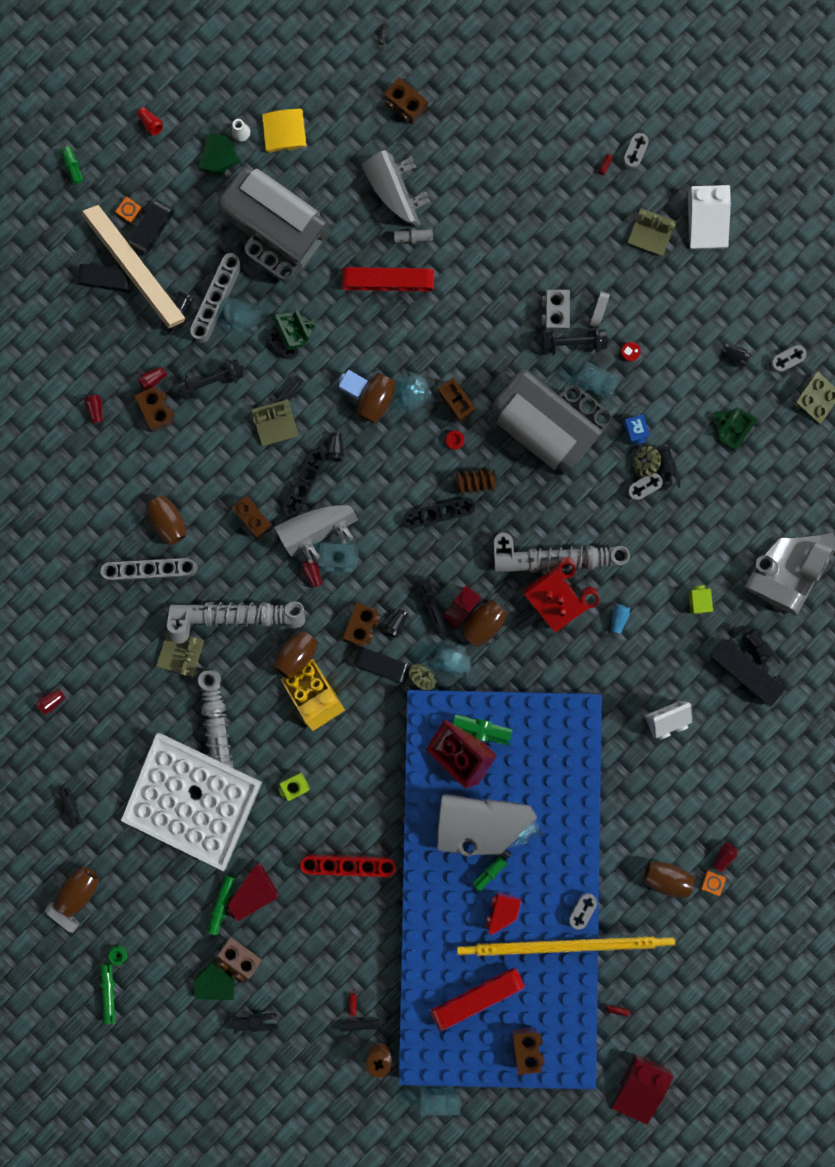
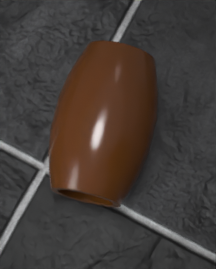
[356,373,396,424]
[146,495,187,546]
[461,599,508,648]
[273,630,318,680]
[643,861,695,898]
[54,866,100,917]

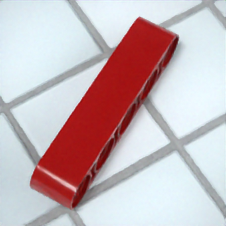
[341,267,434,292]
[300,854,396,877]
[430,968,525,1031]

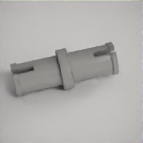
[394,228,433,244]

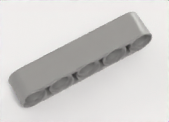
[190,253,241,343]
[100,558,198,581]

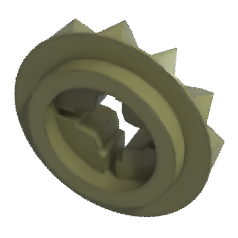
[632,446,661,477]
[409,663,437,691]

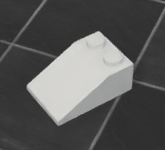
[688,185,731,249]
[645,701,692,740]

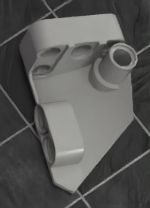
[745,533,835,616]
[438,794,537,856]

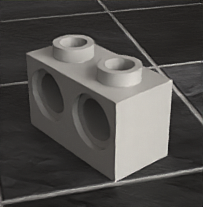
[542,290,570,332]

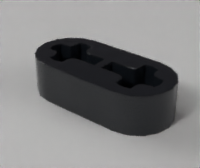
[267,329,299,360]

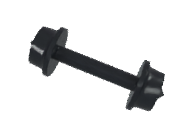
[540,327,610,355]
[178,359,244,400]

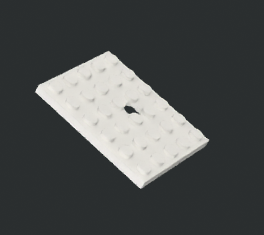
[121,733,262,871]

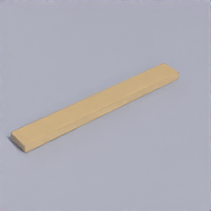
[82,205,185,328]

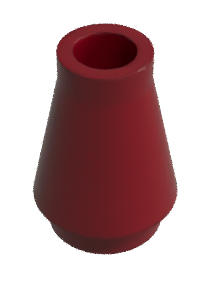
[138,366,167,390]
[83,395,103,423]
[301,558,323,588]
[36,689,66,715]
[713,842,739,872]

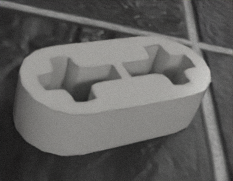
[623,133,649,170]
[590,291,610,328]
[770,346,806,373]
[628,473,663,501]
[569,893,597,930]
[45,902,80,933]

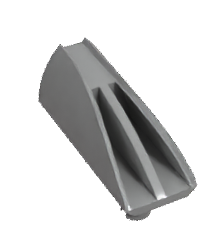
[362,150,430,227]
[275,505,358,563]

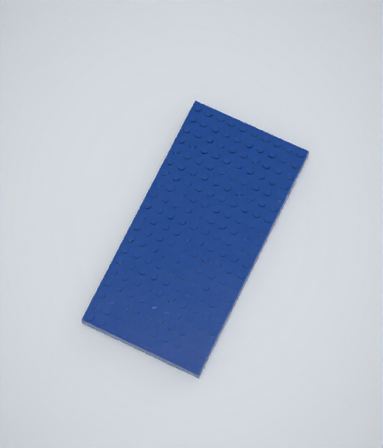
[399,690,602,1089]

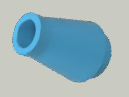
[610,604,631,633]

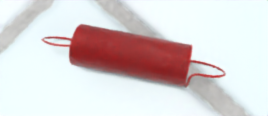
[597,150,614,179]
[349,989,357,1021]
[602,1005,634,1017]

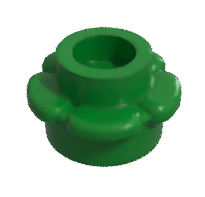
[108,946,128,965]

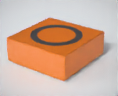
[115,196,143,224]
[701,870,726,896]

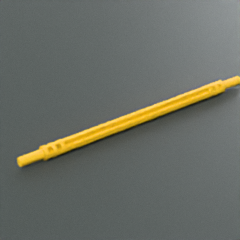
[457,936,675,956]

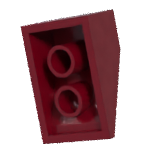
[426,720,497,789]
[611,1054,674,1125]

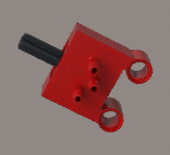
[515,557,599,633]

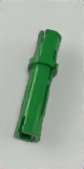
[206,875,236,935]
[99,963,116,1024]

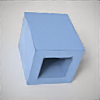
[338,370,368,400]

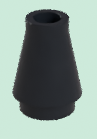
[721,343,751,367]
[325,432,344,462]
[384,609,409,639]

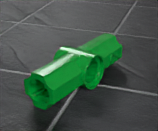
[453,714,512,745]

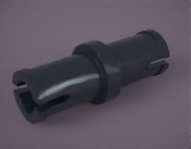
[58,787,83,828]

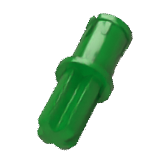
[60,146,83,185]
[472,855,507,891]

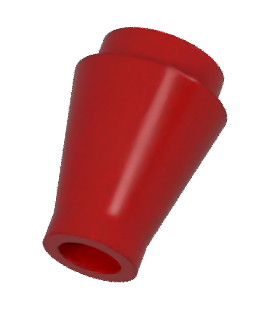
[137,107,163,136]

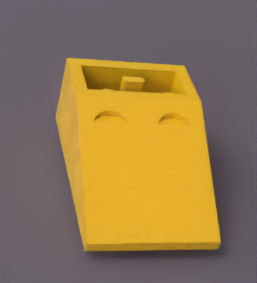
[280,658,345,731]

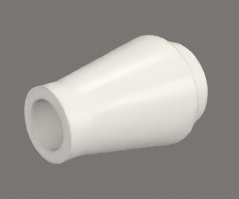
[232,119,250,141]

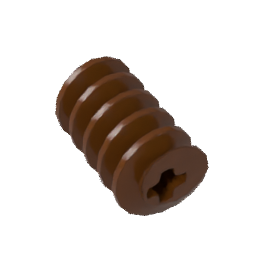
[456,468,496,495]
[366,1043,392,1078]

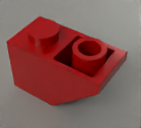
[485,892,521,934]

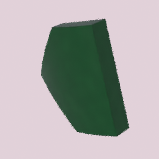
[198,132,242,175]
[272,310,317,350]
[714,408,757,452]
[195,958,235,1000]

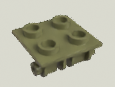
[628,208,676,256]
[794,371,835,424]
[251,399,299,446]
[157,630,204,677]

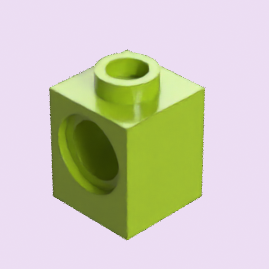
[688,585,713,614]
[279,772,310,801]

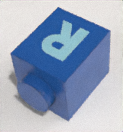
[623,414,650,445]

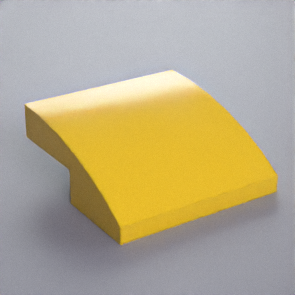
[262,109,306,153]

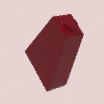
[442,585,481,629]
[228,862,280,922]

